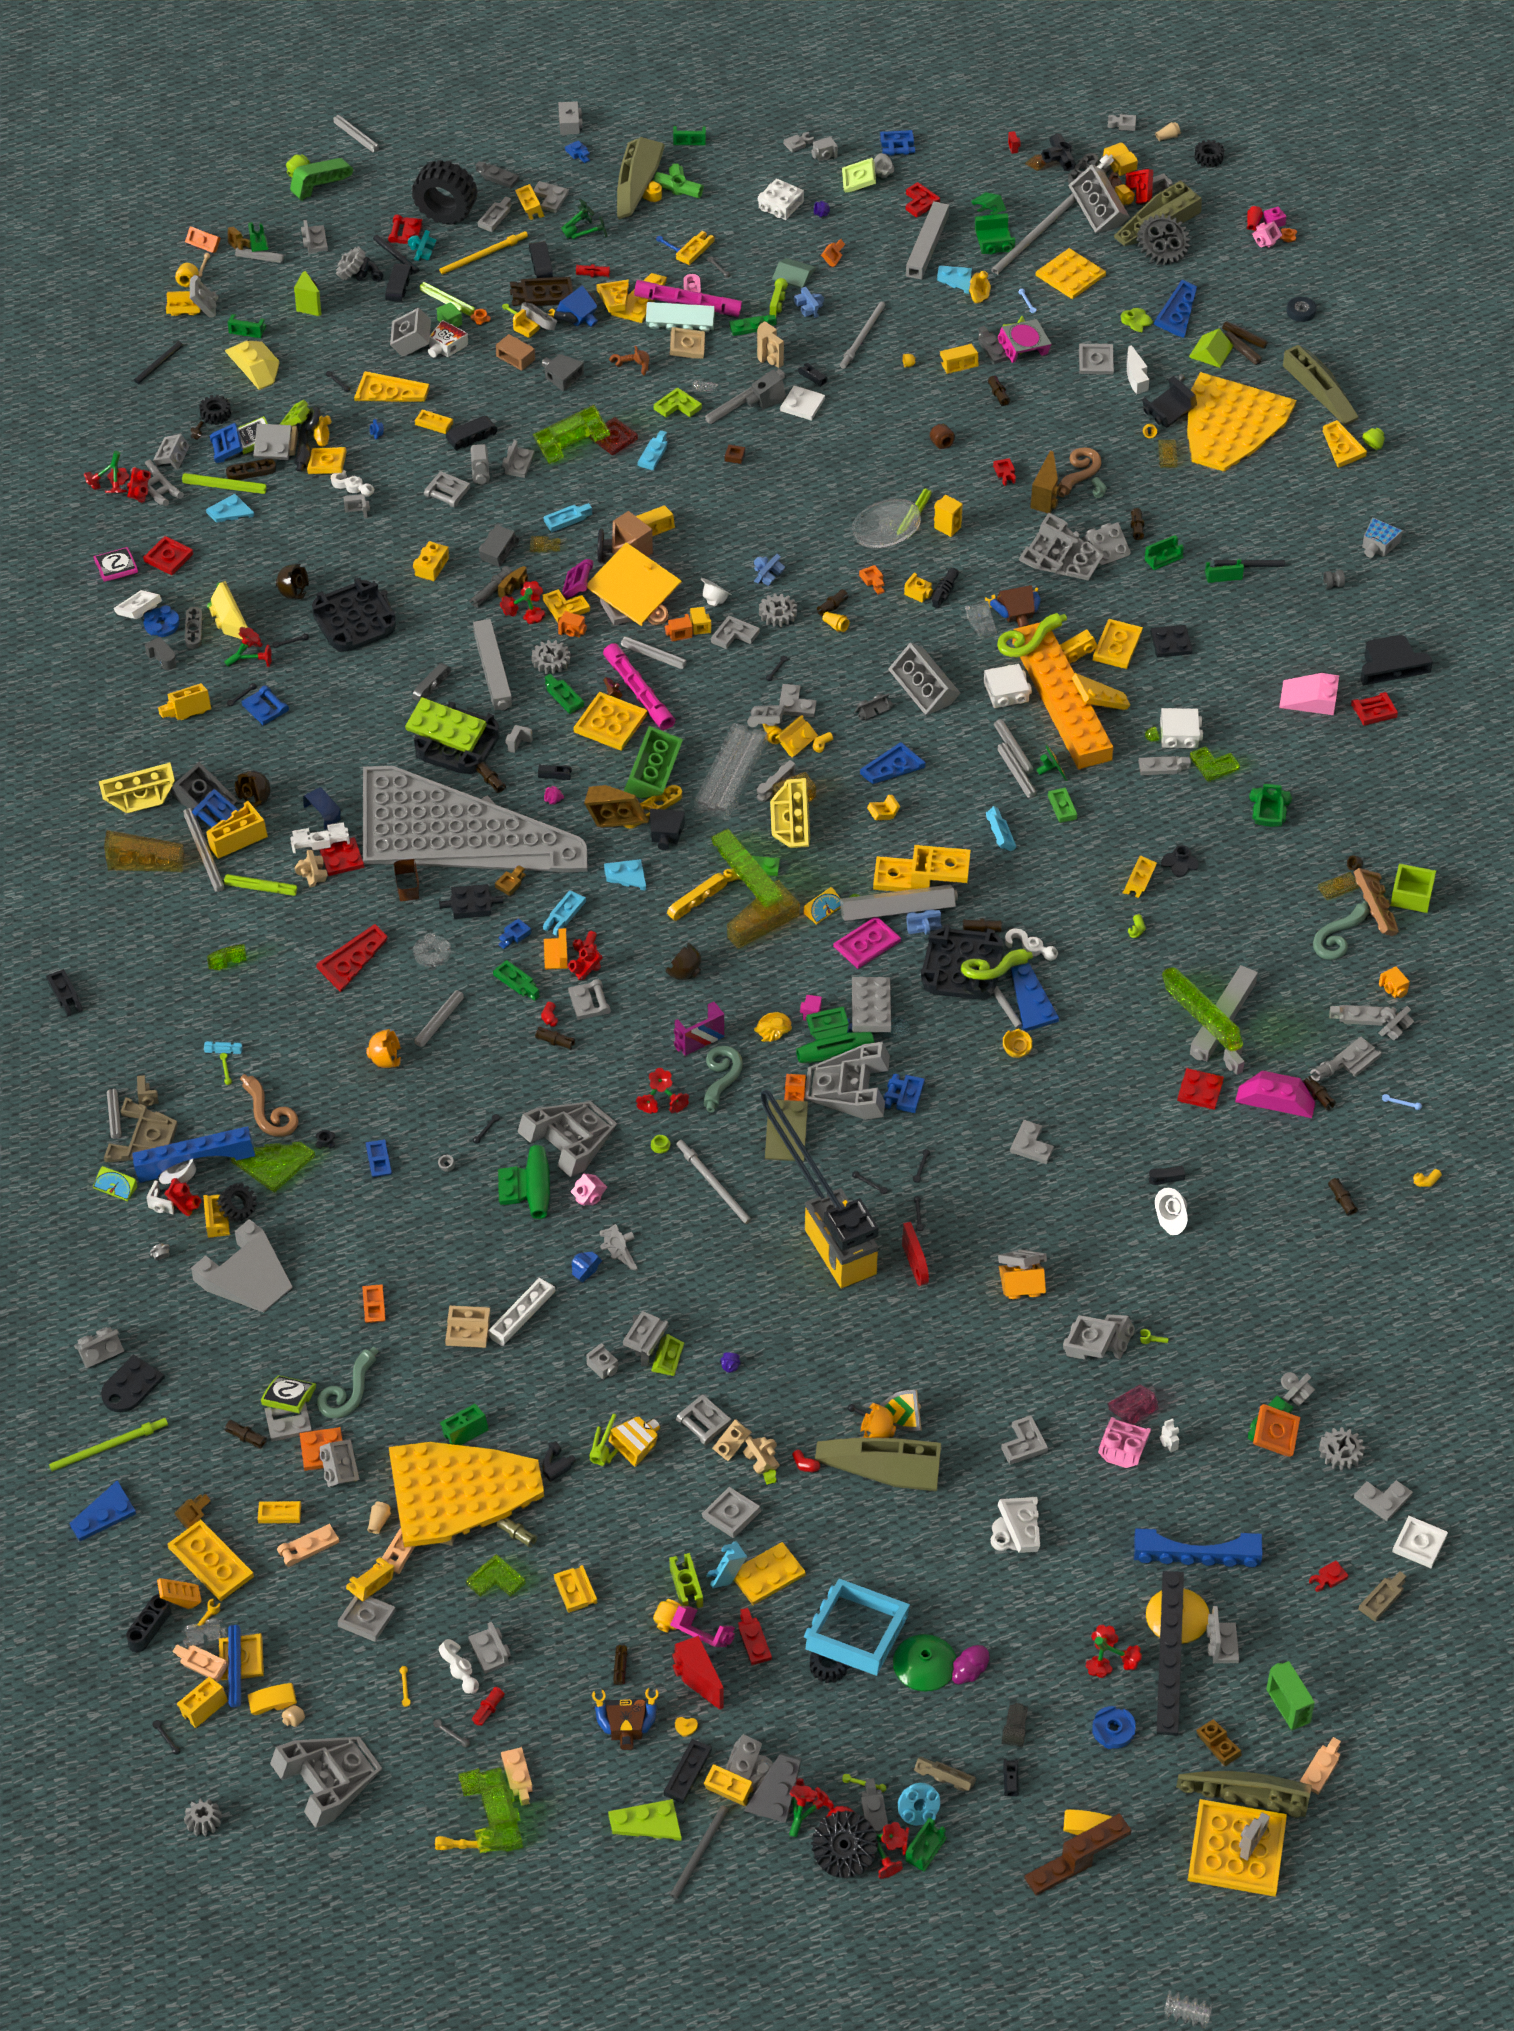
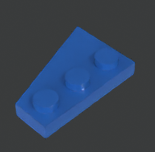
[860,742,926,784]
[70,1481,136,1542]

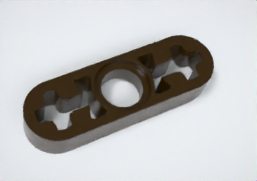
[226,459,276,480]

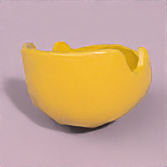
[1003,1029,1032,1058]

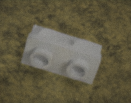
[301,220,328,253]
[153,434,189,469]
[502,440,535,478]
[1105,1314,1135,1359]
[320,1439,359,1487]
[468,1622,511,1674]
[725,1734,762,1780]

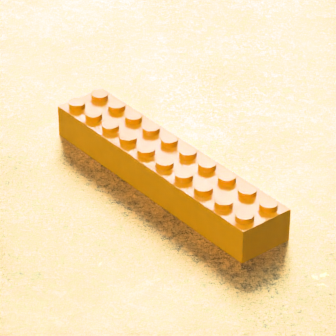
[1012,622,1113,769]

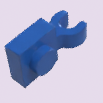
[565,140,590,163]
[499,918,531,949]

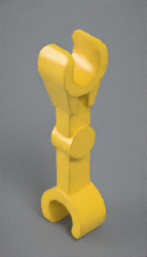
[435,1836,490,1853]

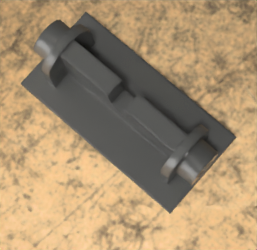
[854,693,893,720]

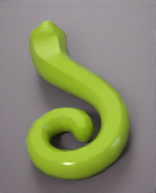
[997,613,1067,657]
[961,949,1033,980]

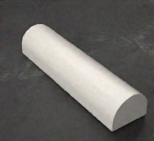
[488,1278,555,1346]

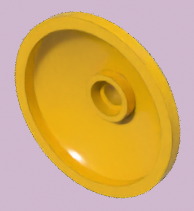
[1146,1588,1210,1644]

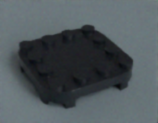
[312,577,396,652]
[414,701,500,774]
[921,924,1004,999]

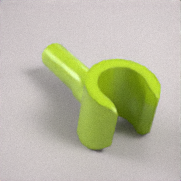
[1140,1329,1168,1344]
[763,1469,776,1485]

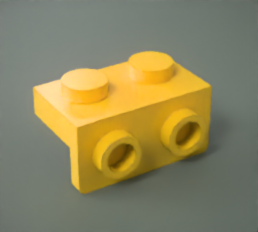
[166,291,201,316]

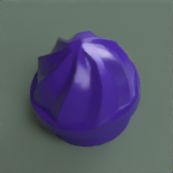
[814,201,830,217]
[720,1352,741,1373]

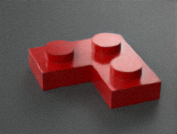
[1126,169,1153,204]
[905,182,940,218]

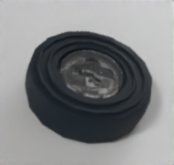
[1286,296,1317,322]

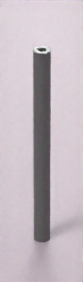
[670,1805,728,1899]

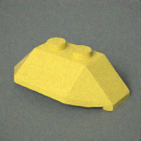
[225,341,280,390]
[209,581,248,639]
[99,763,175,813]
[770,778,810,848]

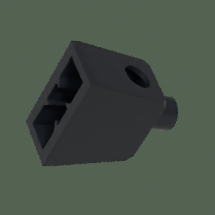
[650,809,685,850]

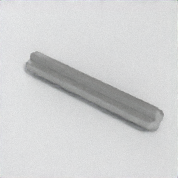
[333,115,379,153]
[621,636,686,669]
[994,719,1033,774]
[998,743,1036,798]
[414,990,464,1047]

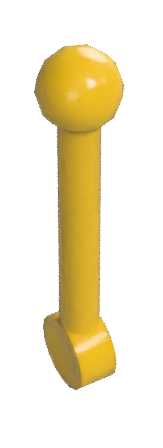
[400,1666,411,1707]

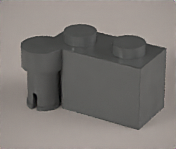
[479,524,520,567]

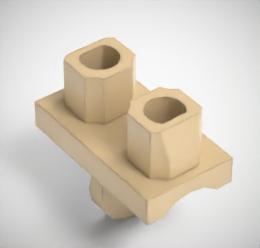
[295,850,327,887]
[712,1419,752,1461]
[743,1436,780,1474]

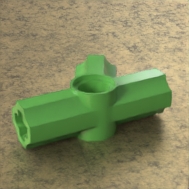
[653,164,704,198]

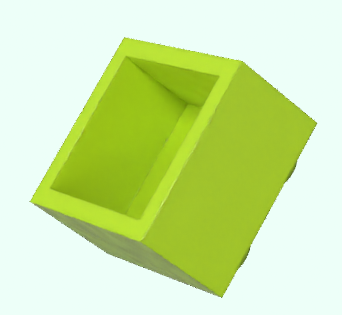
[1390,864,1436,913]

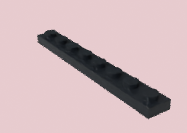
[1157,1571,1184,1736]

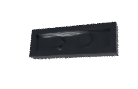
[664,1739,712,1804]

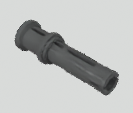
[469,566,513,608]

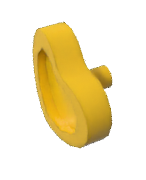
[675,1717,698,1737]

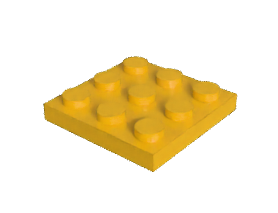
[1036,248,1106,299]
[573,692,647,751]

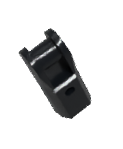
[798,363,828,387]
[538,765,572,780]
[1149,1165,1185,1185]
[1003,1758,1019,1796]

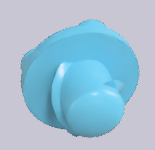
[898,1783,940,1826]

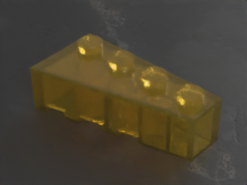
[104,830,185,872]
[727,879,800,949]

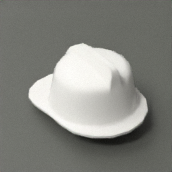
[701,578,732,606]
[159,1159,196,1184]
[1155,1188,1188,1235]

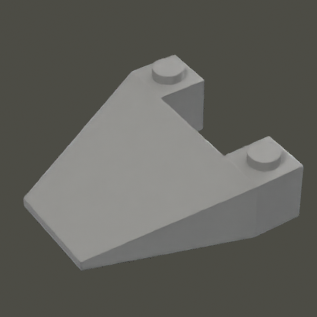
[804,1042,890,1120]
[517,1101,617,1177]
[191,1219,293,1313]
[270,1737,382,1828]

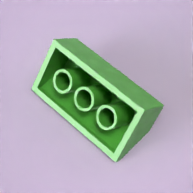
[624,726,683,798]

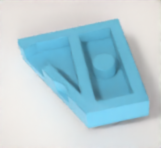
[937,266,972,294]
[206,494,254,523]
[604,859,646,890]

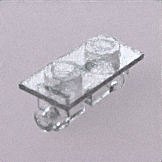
[181,1618,227,1647]

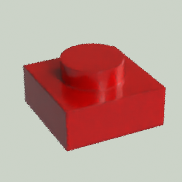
[1008,131,1021,154]

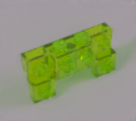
[532,405,611,464]
[458,1767,523,1853]

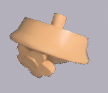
[647,604,668,625]

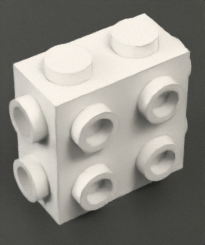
[758,178,804,220]
[984,664,1032,708]
[1160,708,1203,748]

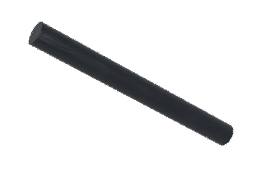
[373,235,420,273]
[134,341,183,384]
[1214,560,1285,567]

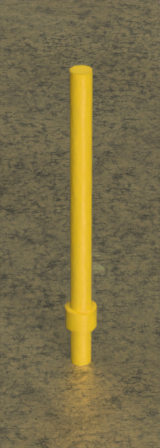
[439,231,528,275]

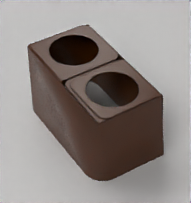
[394,859,419,901]

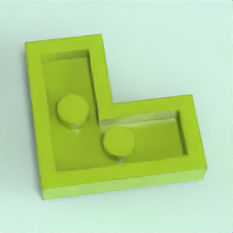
[654,387,702,417]
[279,400,310,426]

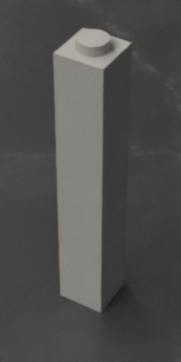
[906,201,949,280]
[473,619,512,710]
[840,885,958,921]
[1190,965,1258,1062]

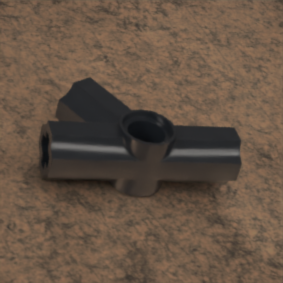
[1041,133,1076,172]

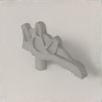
[600,1224,638,1271]

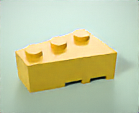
[206,801,268,859]

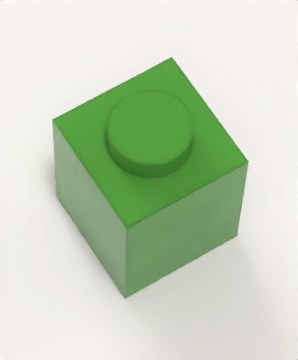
[437,302,462,328]

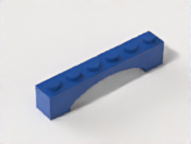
[132,1126,255,1183]
[1134,1528,1262,1568]

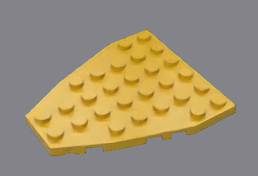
[1187,372,1297,472]
[389,1442,544,1548]

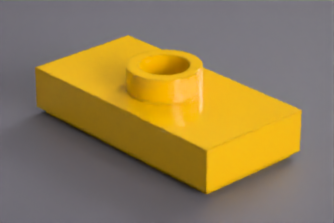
[415,410,453,434]
[258,1501,301,1523]

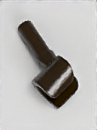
[190,421,204,440]

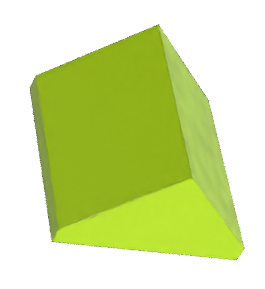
[294,271,322,316]
[1189,328,1233,368]

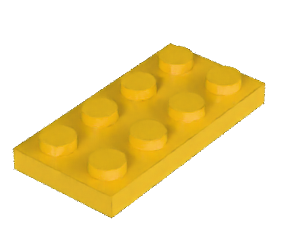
[168,1519,254,1601]

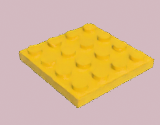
[1188,1799,1287,1897]

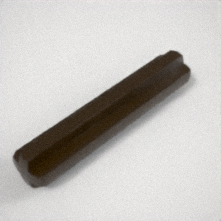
[1222,321,1268,349]
[1224,331,1262,365]

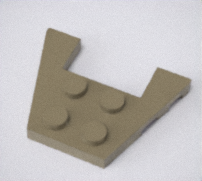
[104,1097,178,1162]

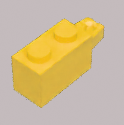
[158,683,211,720]

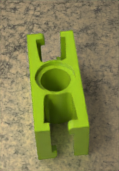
[669,1553,703,1608]

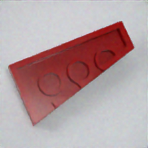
[316,924,387,992]

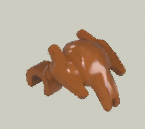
[609,346,650,376]

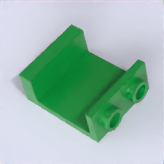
[974,213,1015,254]

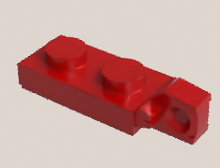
[738,1608,772,1666]

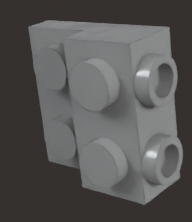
[1063,1315,1117,1360]

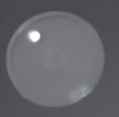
[852,499,921,548]

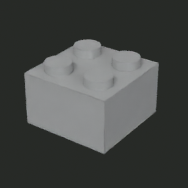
[390,308,431,356]

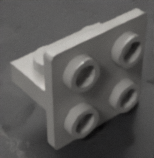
[74,1327,124,1368]

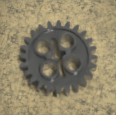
[1136,214,1190,265]

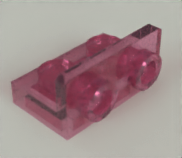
[1108,1384,1158,1425]

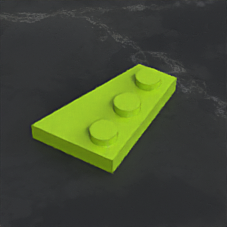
[608,1799,681,1841]

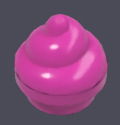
[544,786,564,805]

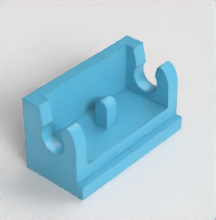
[706,1541,747,1588]

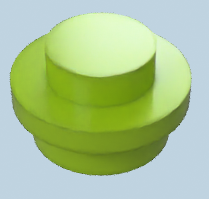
[651,1135,670,1154]

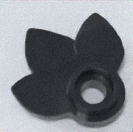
[1161,845,1199,877]

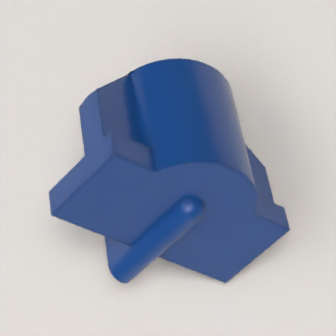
[572,1252,602,1283]

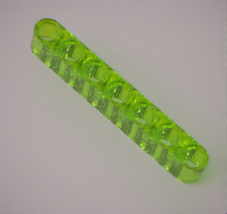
[711,828,783,908]
[1162,967,1243,1051]

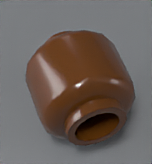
[930,424,955,449]

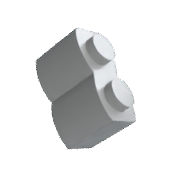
[470,444,490,484]

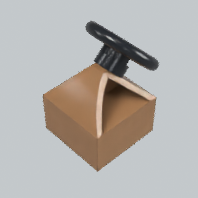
[597,511,653,563]

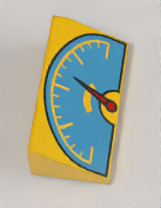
[804,887,841,925]

